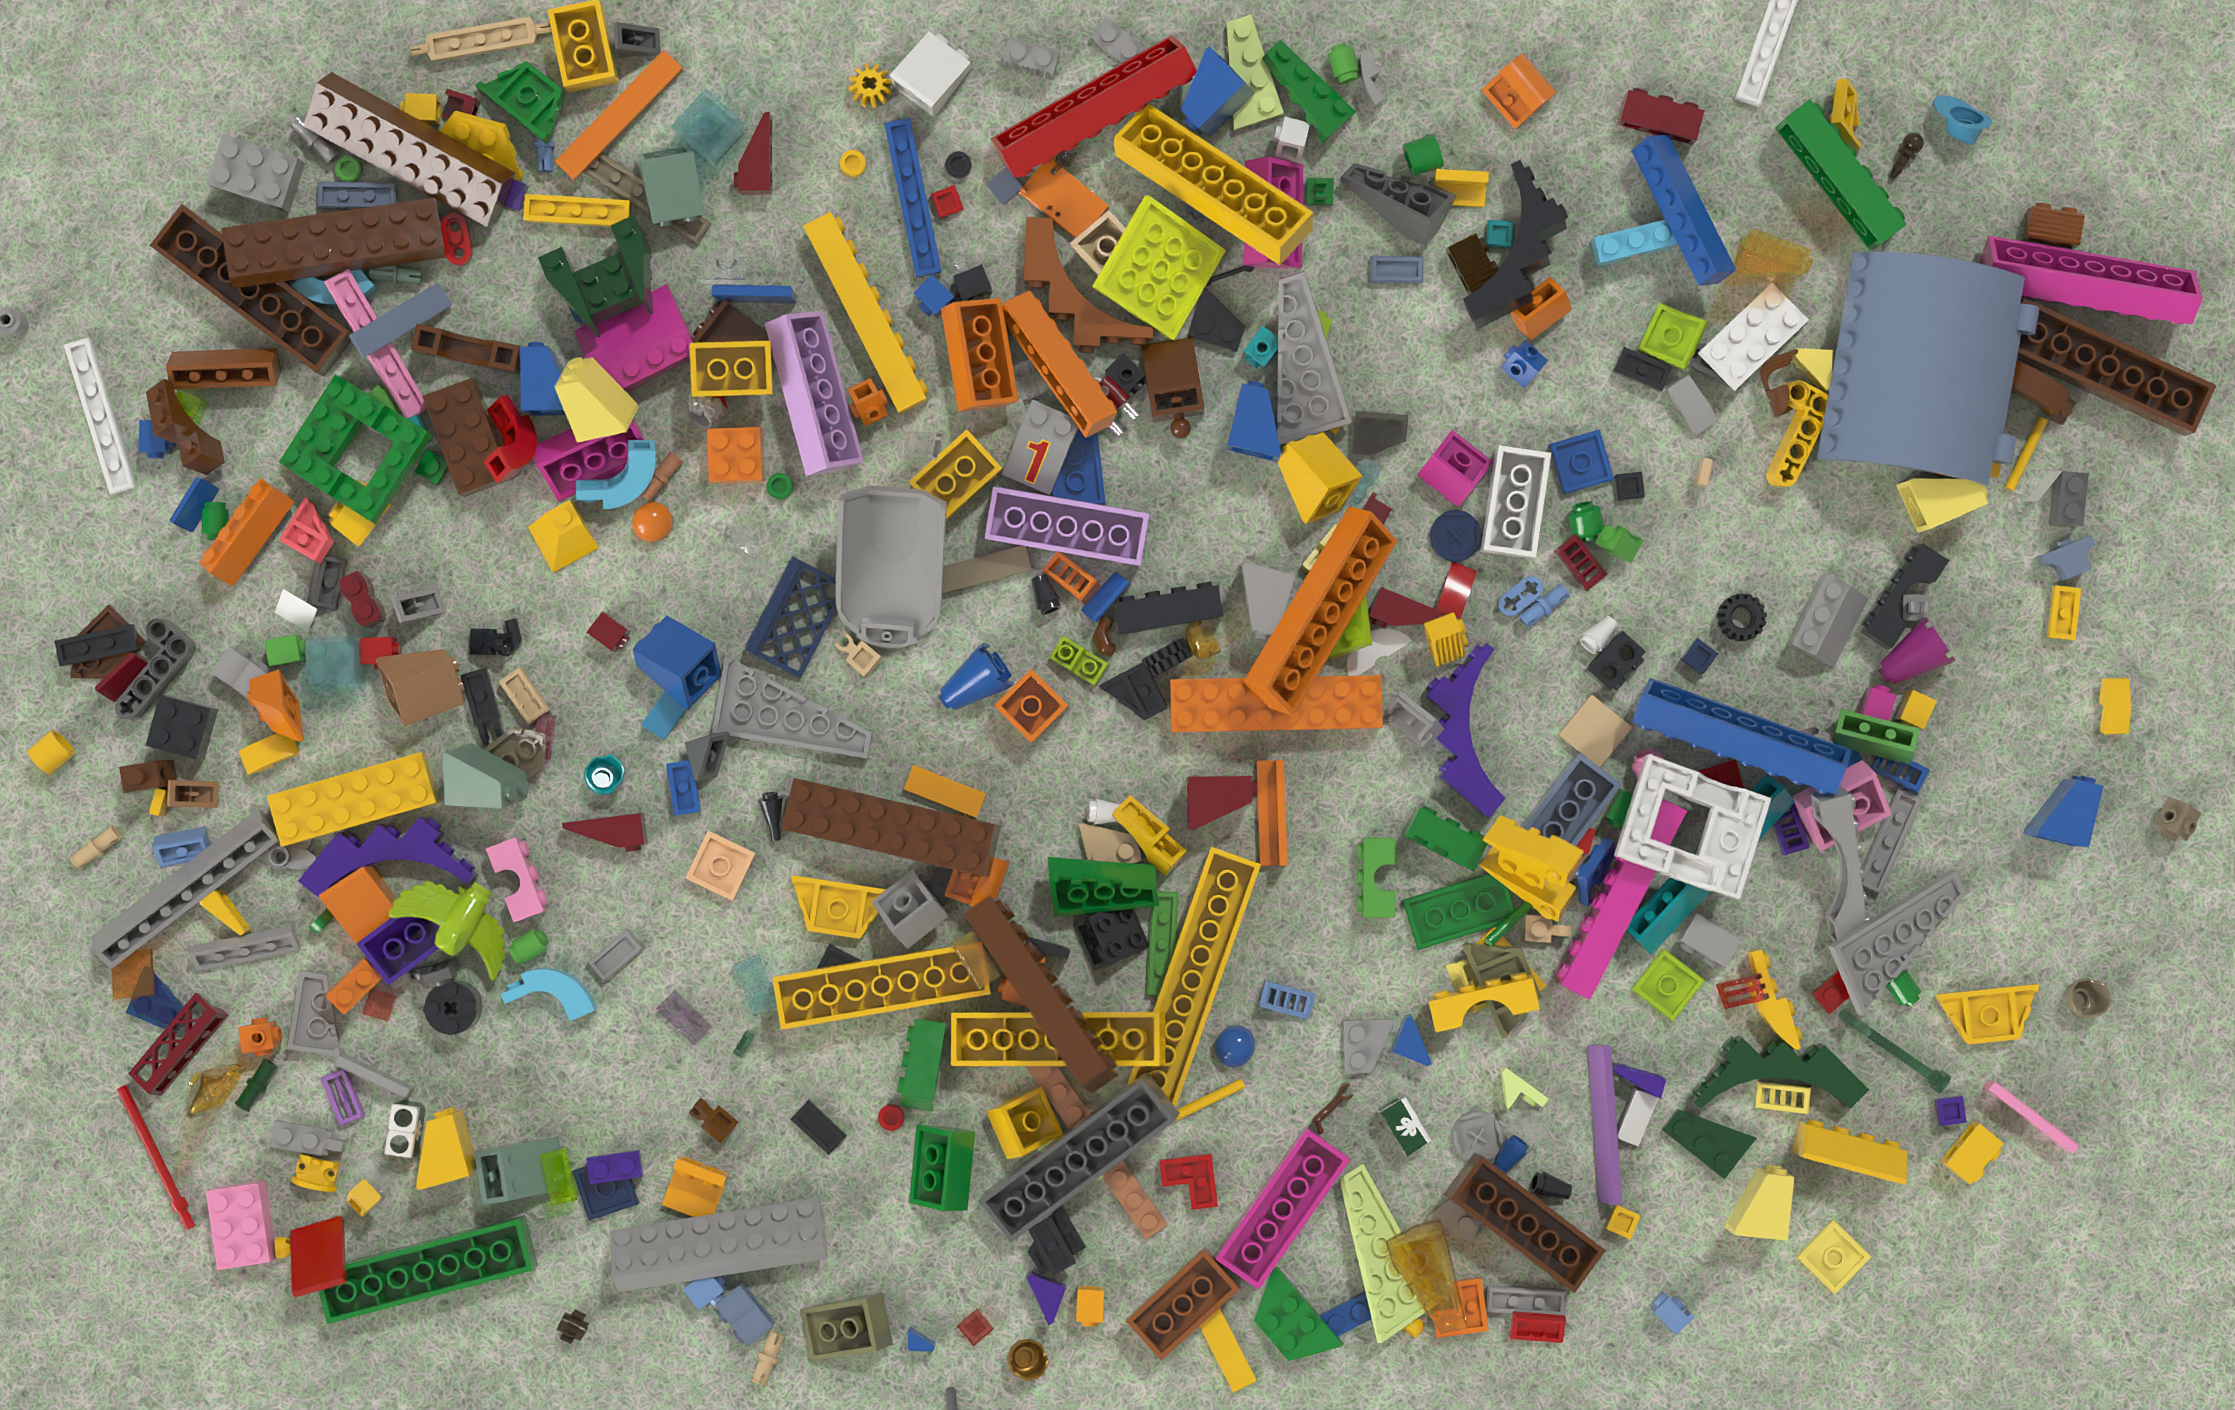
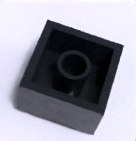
[145,695,219,760]

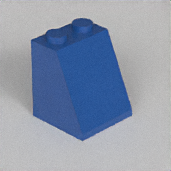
[1181,46,1255,137]
[520,342,566,416]
[1226,381,1281,462]
[632,615,722,710]
[2023,776,2104,848]

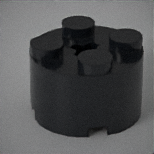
[423,980,482,1035]

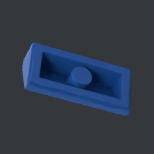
[170,477,219,532]
[1081,572,1129,623]

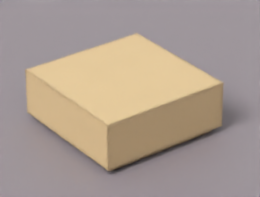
[1694,458,1714,488]

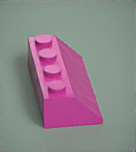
[1244,157,1303,268]
[534,417,645,502]

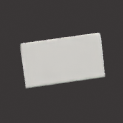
[1617,1088,1659,1147]

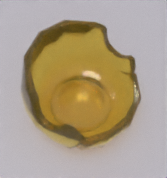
[1185,621,1221,659]

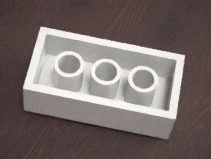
[1480,445,1551,559]

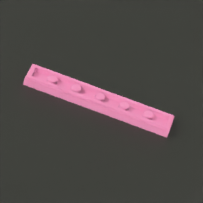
[324,269,427,418]

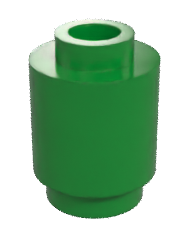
[202,502,229,540]
[1886,970,1921,1007]

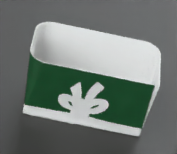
[1377,1096,1431,1157]
[384,1100,425,1158]

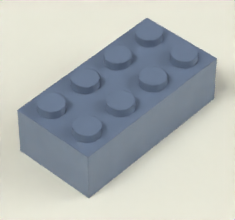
[1520,753,1622,847]

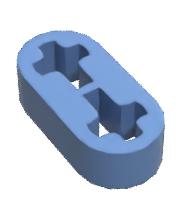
[1497,576,1543,616]

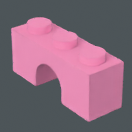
[486,837,549,923]

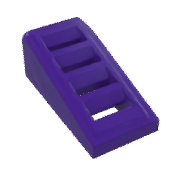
[1773,803,1810,855]
[1612,1062,1666,1099]

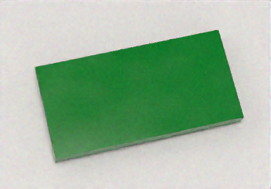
[1402,873,1515,950]

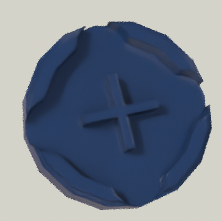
[1429,510,1482,562]

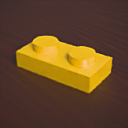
[2047,585,2082,641]

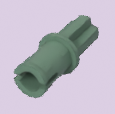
[368,265,423,285]

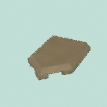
[484,726,547,781]

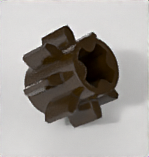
[557,1309,589,1344]

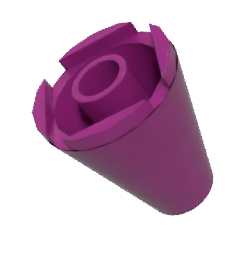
[1878,617,1956,685]

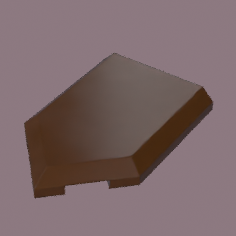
[71,604,146,679]

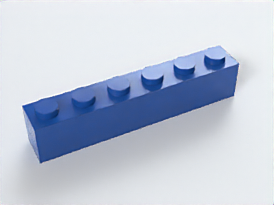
[1631,135,1736,286]

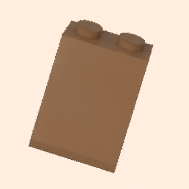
[376,649,465,727]

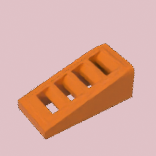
[1042,551,1101,605]

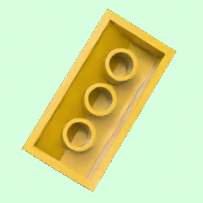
[1792,1119,1907,1185]

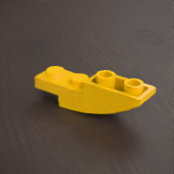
[1744,948,1802,1050]

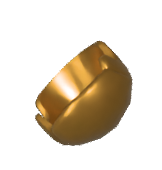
[1007,1339,1049,1381]

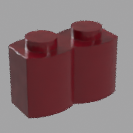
[339,571,386,628]

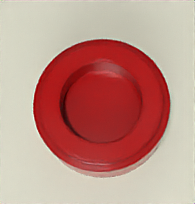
[878,1104,905,1131]

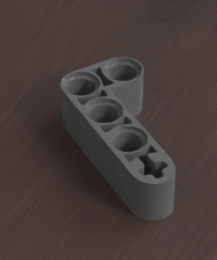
[115,618,196,720]

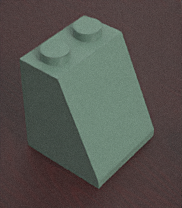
[637,146,705,226]
[442,744,529,808]

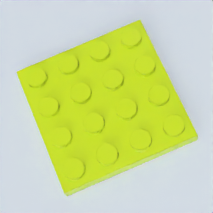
[1092,195,1226,340]

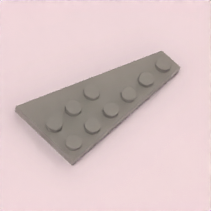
[1828,870,1966,1016]

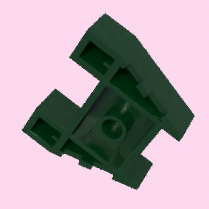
[538,215,653,338]

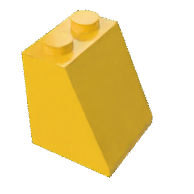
[1278,432,1363,524]
[416,1106,477,1190]

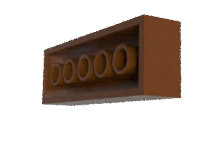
[1443,1152,1606,1293]

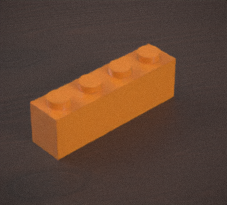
[199,477,295,586]

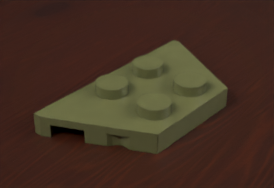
[1463,943,1542,1039]

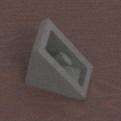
[614,22,661,57]
[684,731,730,781]

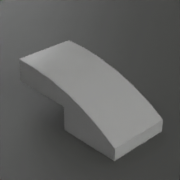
[1359,50,1384,110]
[1665,374,1718,435]

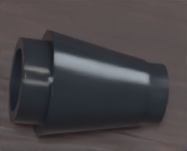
[1031,574,1061,615]
[1531,1171,1572,1200]

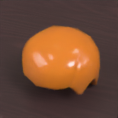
[632,502,673,543]

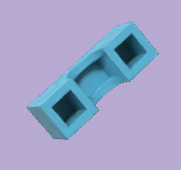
[1590,219,1677,267]

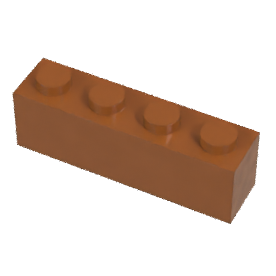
[166,348,281,389]

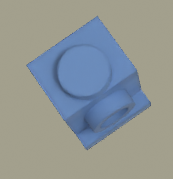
[1650,1292,1695,1335]

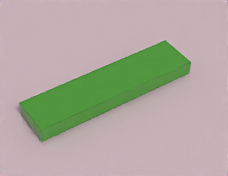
[1146,891,1179,996]

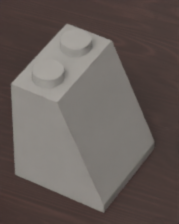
[1241,561,1295,642]

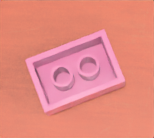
[1792,760,1892,851]
[206,1180,276,1270]

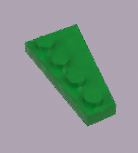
[1262,40,1356,143]

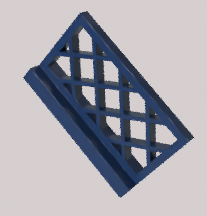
[744,556,837,678]

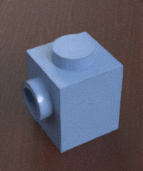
[683,1275,727,1310]

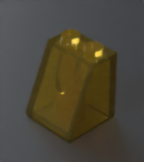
[1724,228,1813,286]

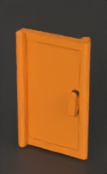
[1019,161,1109,238]

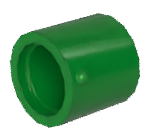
[1402,134,1444,177]

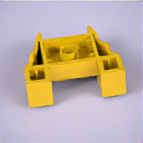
[1480,815,1584,922]

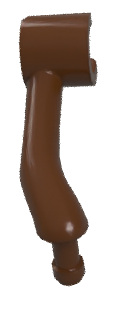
[1312,1083,1354,1134]

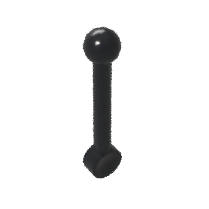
[1206,265,1255,286]

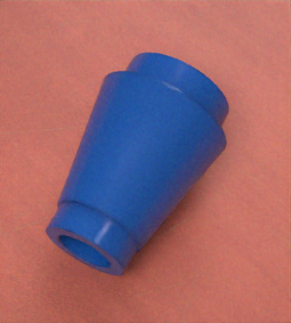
[1493,1134,1529,1174]

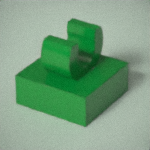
[1307,178,1334,206]

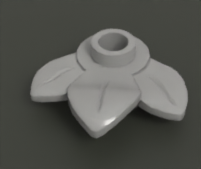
[267,839,317,870]

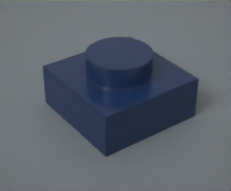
[1681,638,1719,675]

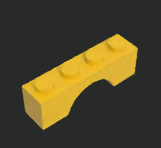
[1429,972,1540,1032]

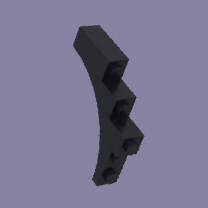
[1463,160,1568,330]

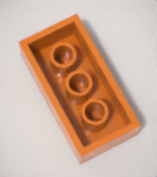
[941,298,1019,412]

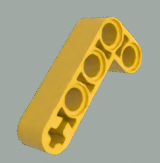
[1766,380,1828,487]

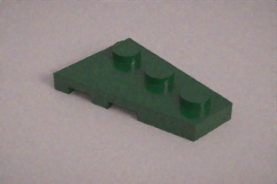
[1661,1109,1757,1179]

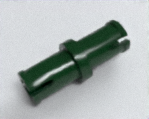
[235,1058,278,1112]

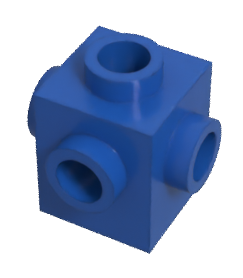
[1501,340,1548,388]

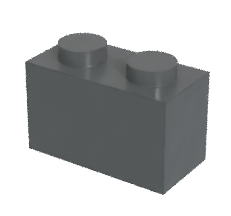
[2049,471,2089,528]

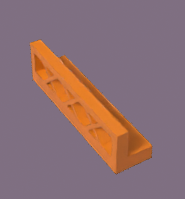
[1256,760,1288,866]

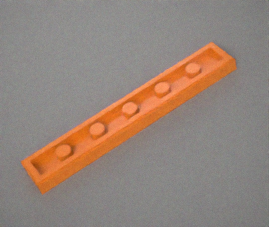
[555,50,683,181]

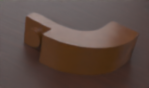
[2011,360,2076,425]

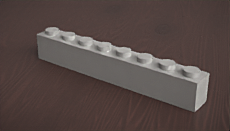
[91,808,279,969]

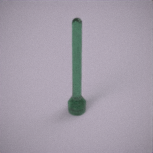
[1839,1010,1951,1093]

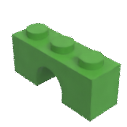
[1357,838,1395,918]

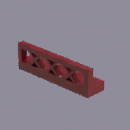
[128,993,229,1096]

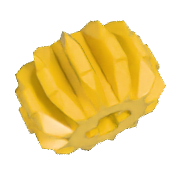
[848,63,892,108]

